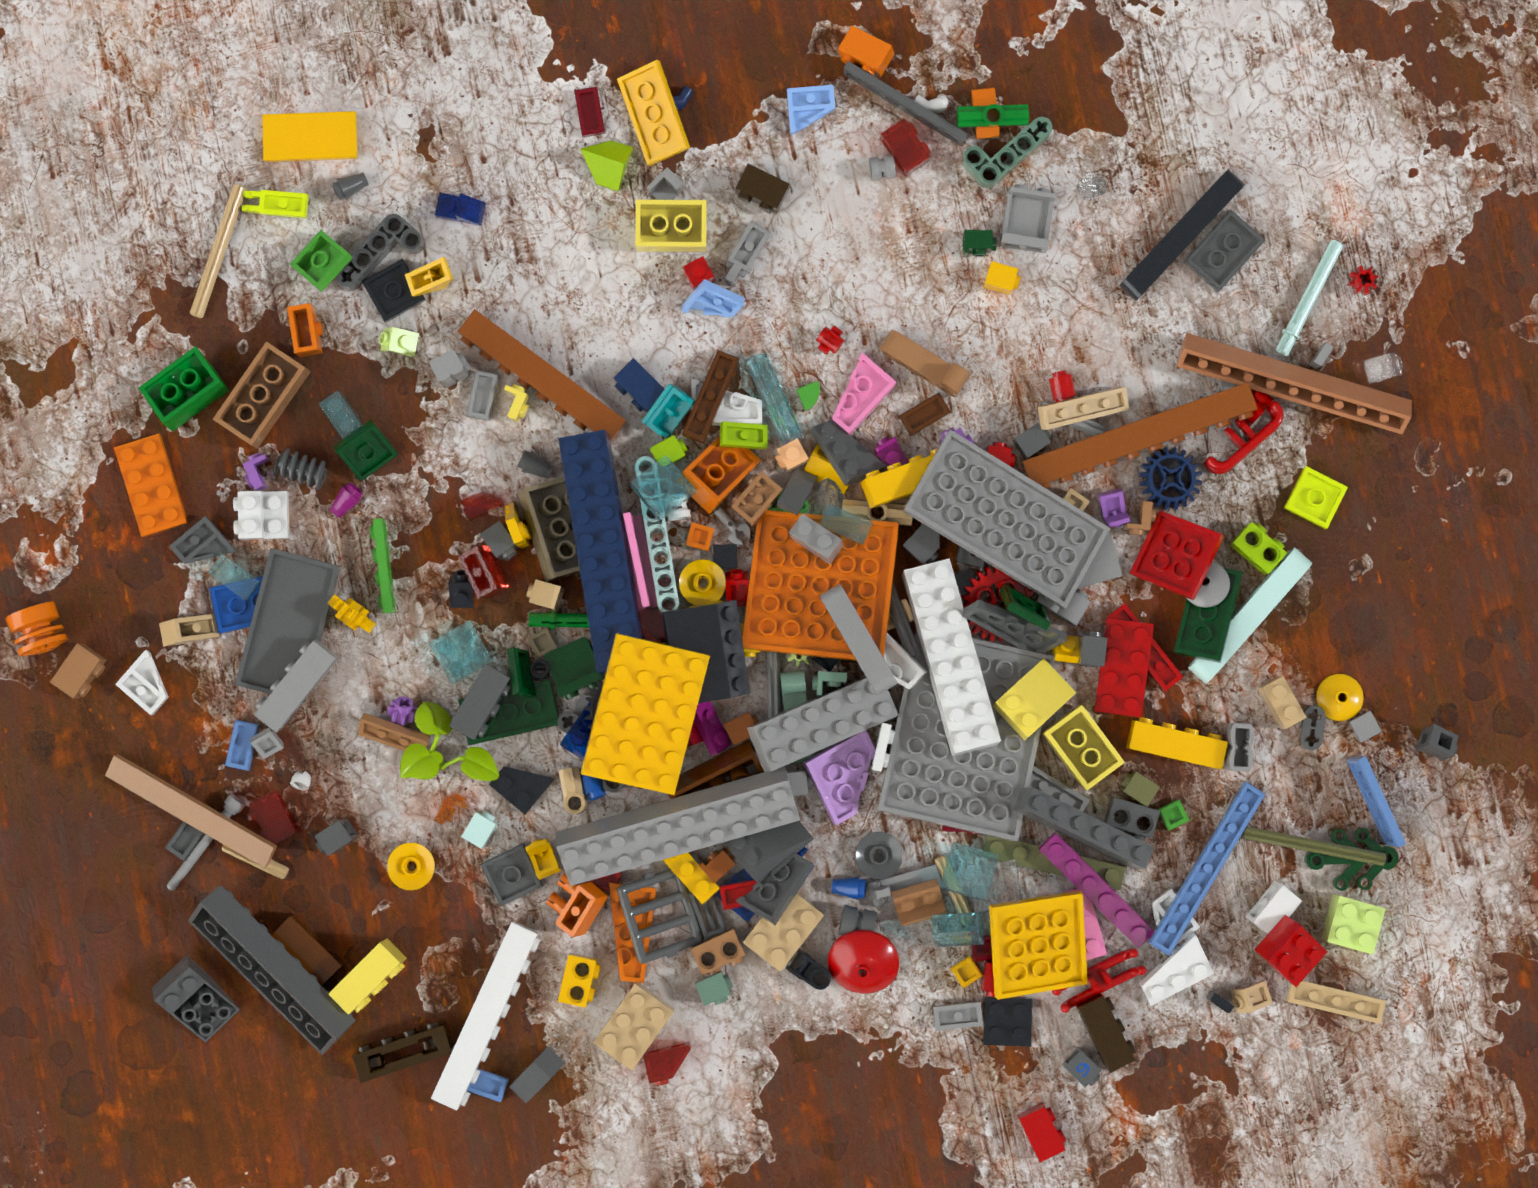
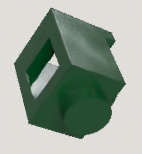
[962,230,997,258]

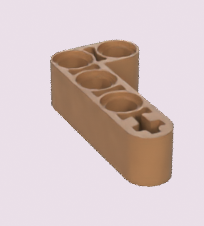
[879,330,971,398]

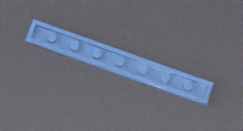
[1148,782,1266,956]

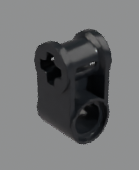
[785,949,831,990]

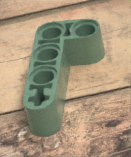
[962,117,1052,189]
[780,670,813,765]

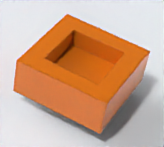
[686,522,715,552]

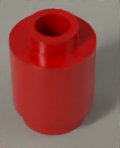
[1049,370,1076,402]

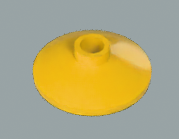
[679,559,726,605]
[1316,674,1363,721]
[387,843,435,890]

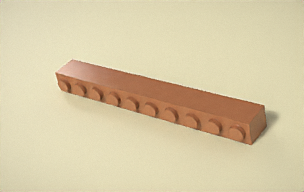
[1177,332,1412,435]

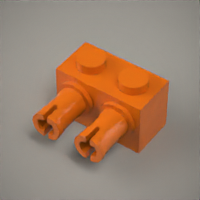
[546,873,609,938]

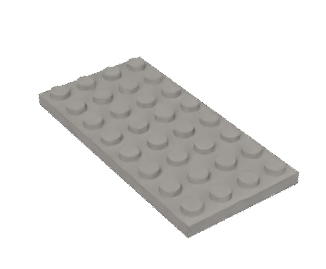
[902,430,1110,609]

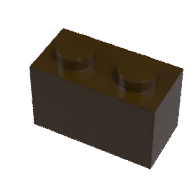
[735,163,790,214]

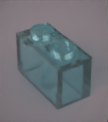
[319,391,364,439]
[932,912,984,947]

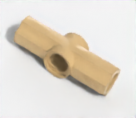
[841,499,912,526]

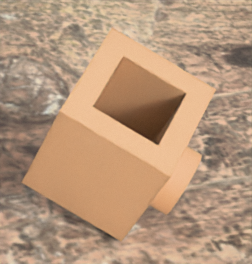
[775,438,809,473]

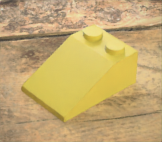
[992,658,1076,741]

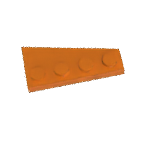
[608,882,656,983]

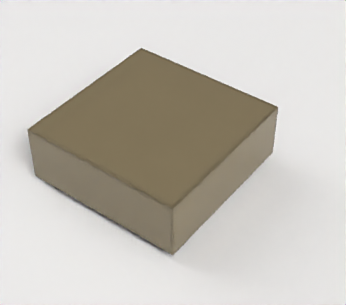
[527,627,559,659]

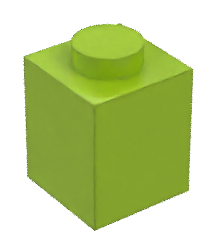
[649,435,688,471]

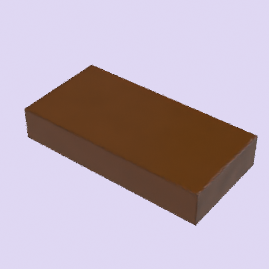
[899,393,951,437]

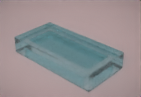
[820,504,873,545]
[208,554,261,601]

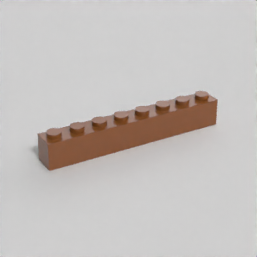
[458,309,627,444]

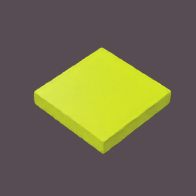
[1284,466,1348,529]

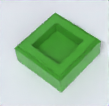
[1157,799,1190,831]

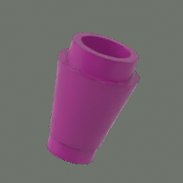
[330,482,363,518]

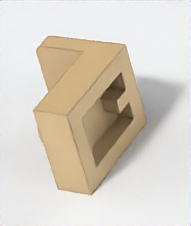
[1230,981,1273,1013]

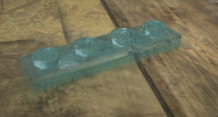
[745,353,804,446]

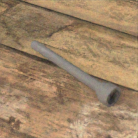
[167,794,246,891]

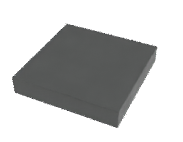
[480,843,544,907]

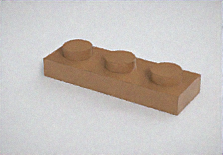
[357,713,431,751]

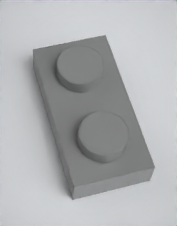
[933,1001,983,1031]

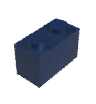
[613,358,665,413]

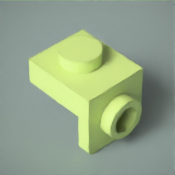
[379,327,419,357]

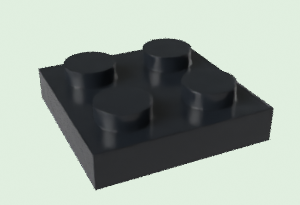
[983,996,1032,1047]

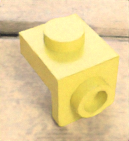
[504,384,529,422]

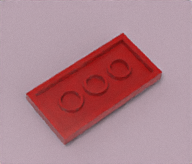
[1094,617,1154,718]

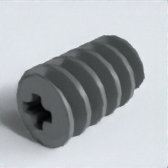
[273,448,327,490]

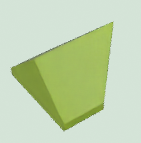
[580,140,634,192]

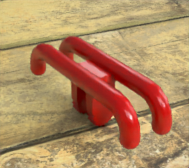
[1204,401,1284,474]
[1052,948,1147,1013]

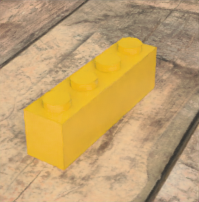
[861,448,938,509]
[1126,717,1228,770]

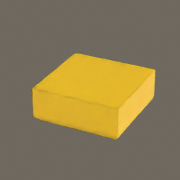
[950,955,983,989]

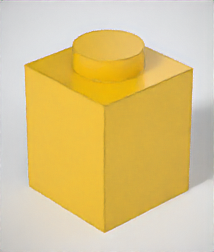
[983,261,1021,295]

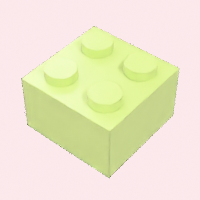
[1321,894,1386,955]

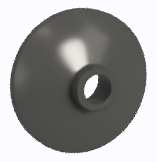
[855,832,903,879]

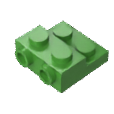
[290,230,353,292]

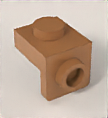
[1124,501,1156,535]

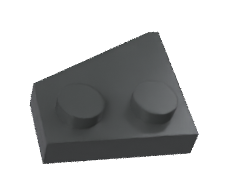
[169,516,236,564]

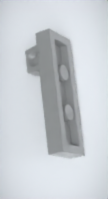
[868,864,943,907]

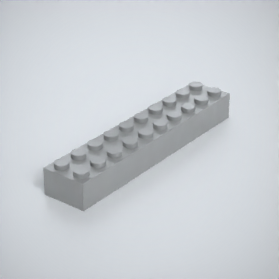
[556,766,800,886]

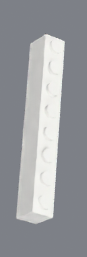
[431,921,541,1110]

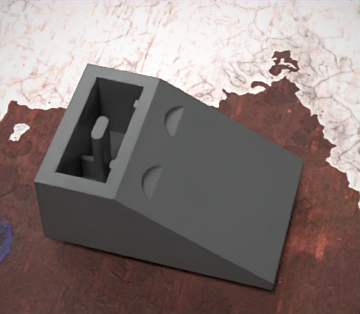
[152,955,240,1043]

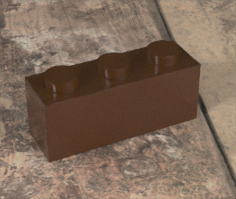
[271,914,345,986]

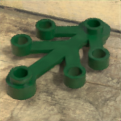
[1304,828,1399,891]

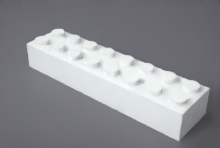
[902,558,1001,756]

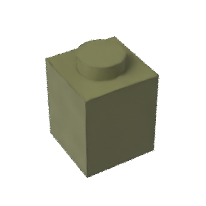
[1120,771,1160,807]

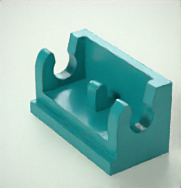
[641,384,696,438]

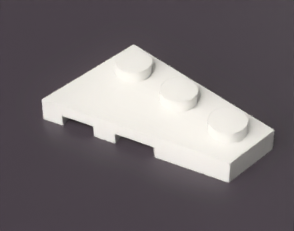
[691,379,762,426]
[1139,932,1214,1006]

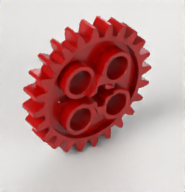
[961,567,1036,642]

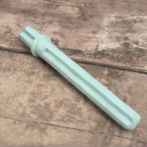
[1276,240,1343,356]

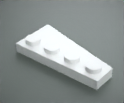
[884,633,927,689]

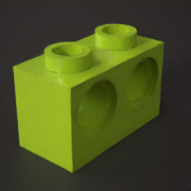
[1229,522,1287,575]

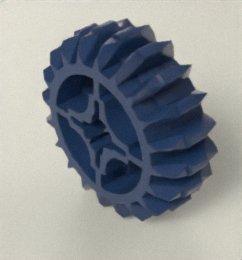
[1138,447,1202,511]

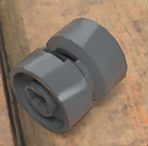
[838,905,877,935]

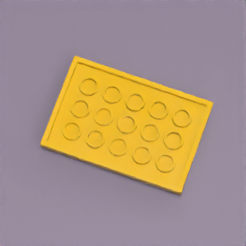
[580,633,710,795]

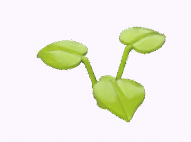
[400,701,499,781]

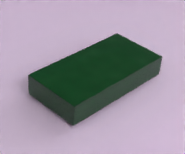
[507,647,535,698]

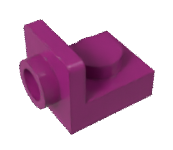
[874,436,909,471]

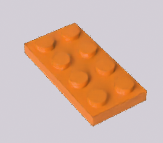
[114,433,188,537]

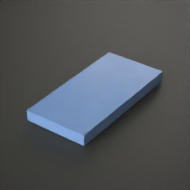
[1346,755,1406,847]

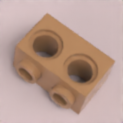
[690,927,746,976]

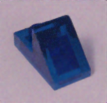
[435,192,486,226]

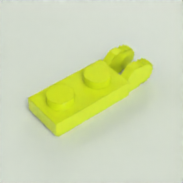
[242,190,309,219]

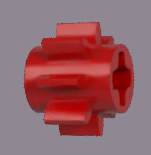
[1347,266,1378,296]
[816,325,845,355]

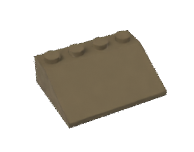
[517,477,580,582]

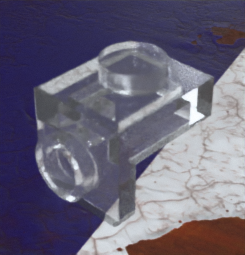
[1363,353,1403,384]

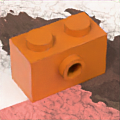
[838,26,894,78]
[287,303,323,357]

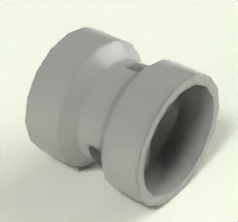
[869,155,896,181]

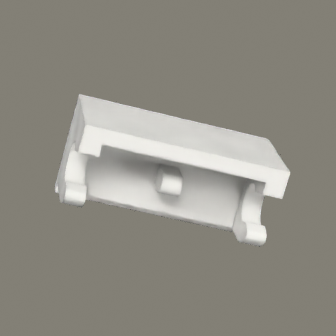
[1246,881,1302,934]

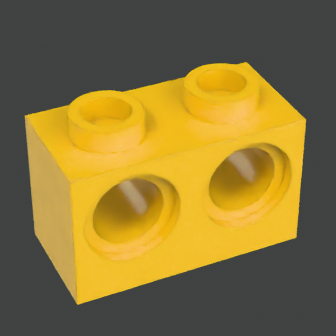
[558,952,601,1008]

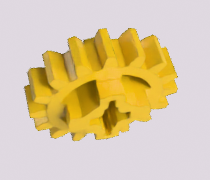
[328,594,376,633]

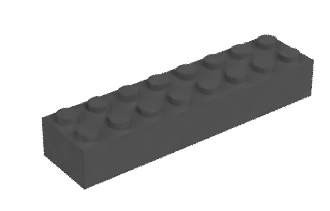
[188,885,356,1055]

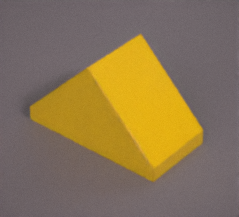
[405,257,453,297]

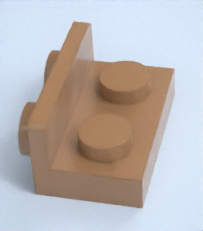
[731,471,784,526]
[891,879,946,927]

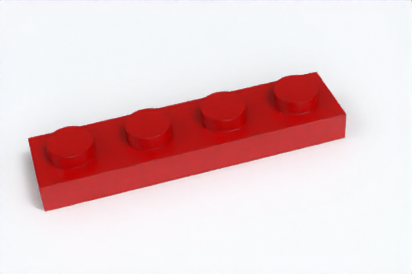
[1106,603,1183,692]

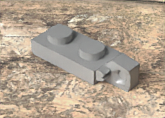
[725,221,771,286]

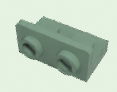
[812,671,847,695]

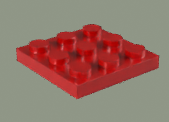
[1129,510,1224,600]

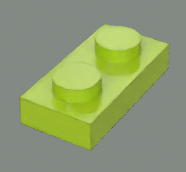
[720,421,768,450]

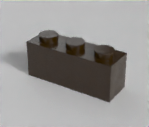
[1075,994,1136,1073]

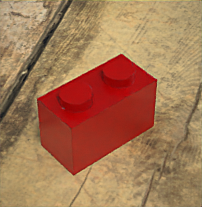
[1017,1103,1067,1163]

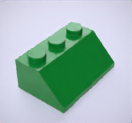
[139,346,230,431]

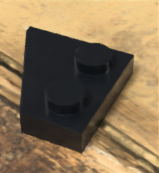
[489,766,555,815]

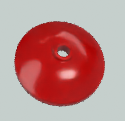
[828,930,899,994]

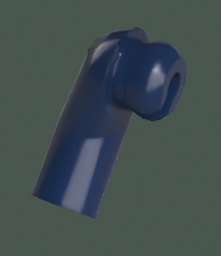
[672,86,694,111]

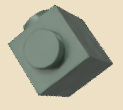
[695,971,733,1006]

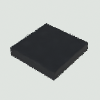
[362,259,426,323]

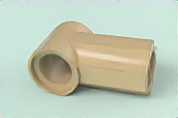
[558,766,587,814]

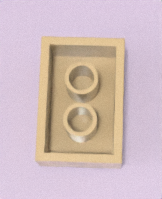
[743,892,824,972]
[593,982,675,1070]

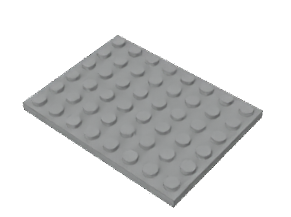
[877,629,1055,842]

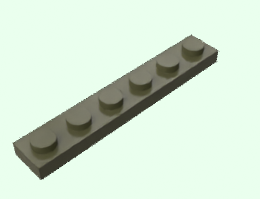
[981,835,1126,890]

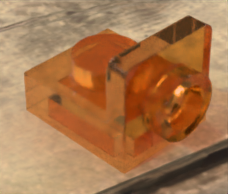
[434,792,470,825]

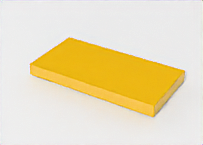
[617,60,690,166]
[262,111,358,162]

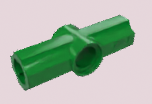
[957,104,1029,128]

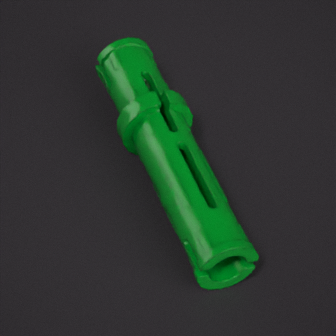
[529,611,589,630]

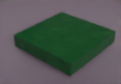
[333,419,399,482]
[999,584,1051,631]

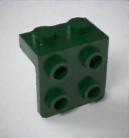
[544,637,604,700]

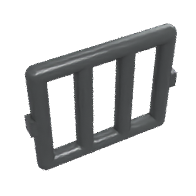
[617,869,703,964]

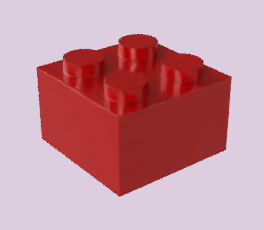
[1254,914,1327,987]

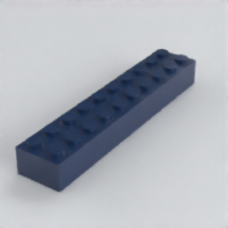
[558,430,643,674]

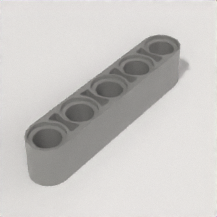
[819,584,898,695]

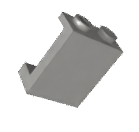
[999,184,1056,253]

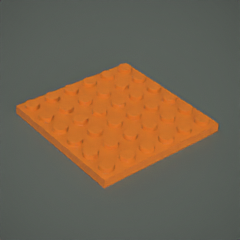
[742,510,899,661]

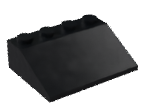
[662,600,750,703]

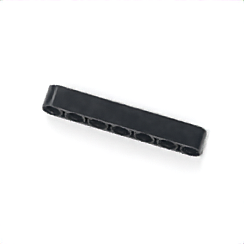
[1119,169,1245,301]

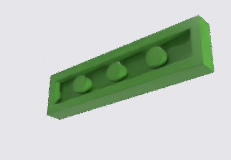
[370,518,396,614]

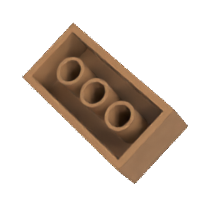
[213,341,310,449]

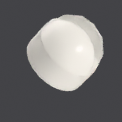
[290,770,311,791]

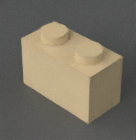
[1257,676,1307,729]

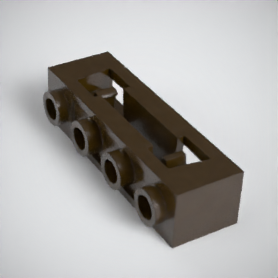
[352,1021,454,1083]

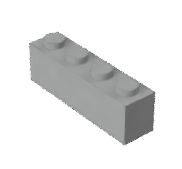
[254,639,339,733]

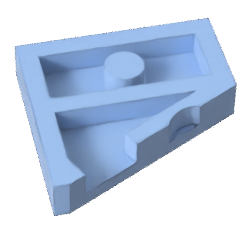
[787,85,835,135]
[682,279,745,318]

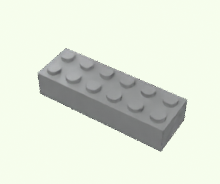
[747,676,899,772]

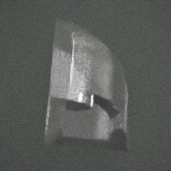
[809,478,843,517]

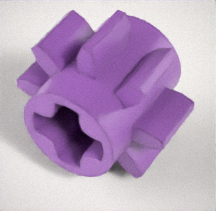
[387,696,418,726]

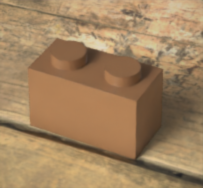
[50,643,106,699]

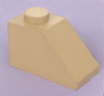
[527,580,565,611]
[159,614,219,647]

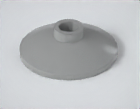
[1187,562,1230,608]

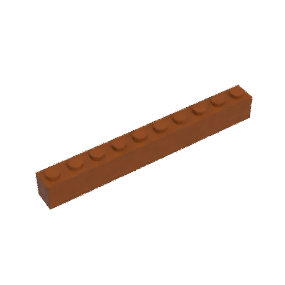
[1022,382,1258,489]

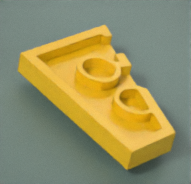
[505,502,532,549]

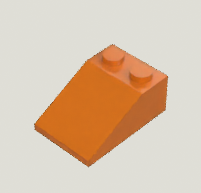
[676,436,761,514]

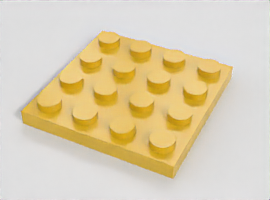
[989,891,1088,999]

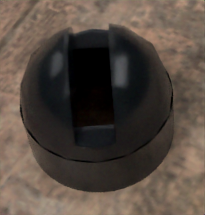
[530,660,550,680]

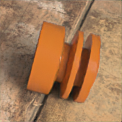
[5,601,68,657]

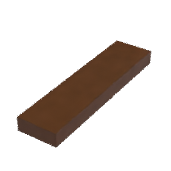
[682,350,739,444]

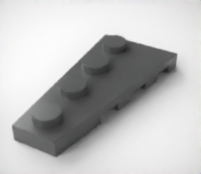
[963,600,1067,654]

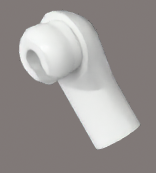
[914,95,949,114]

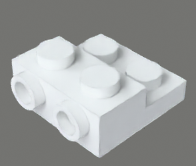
[233,491,289,540]

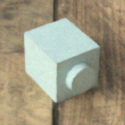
[461,810,499,849]

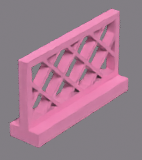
[623,512,658,611]

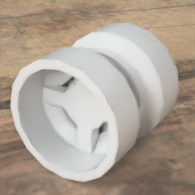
[664,493,691,521]

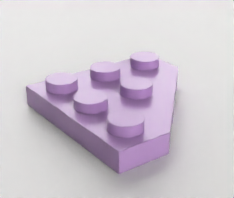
[803,730,876,825]

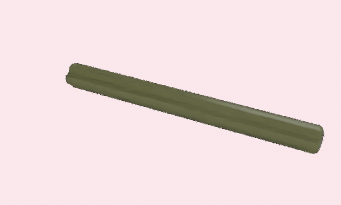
[1243,826,1386,866]

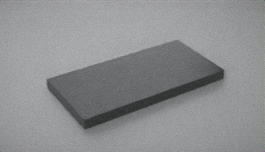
[235,548,341,703]

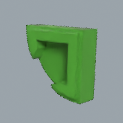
[796,381,820,412]

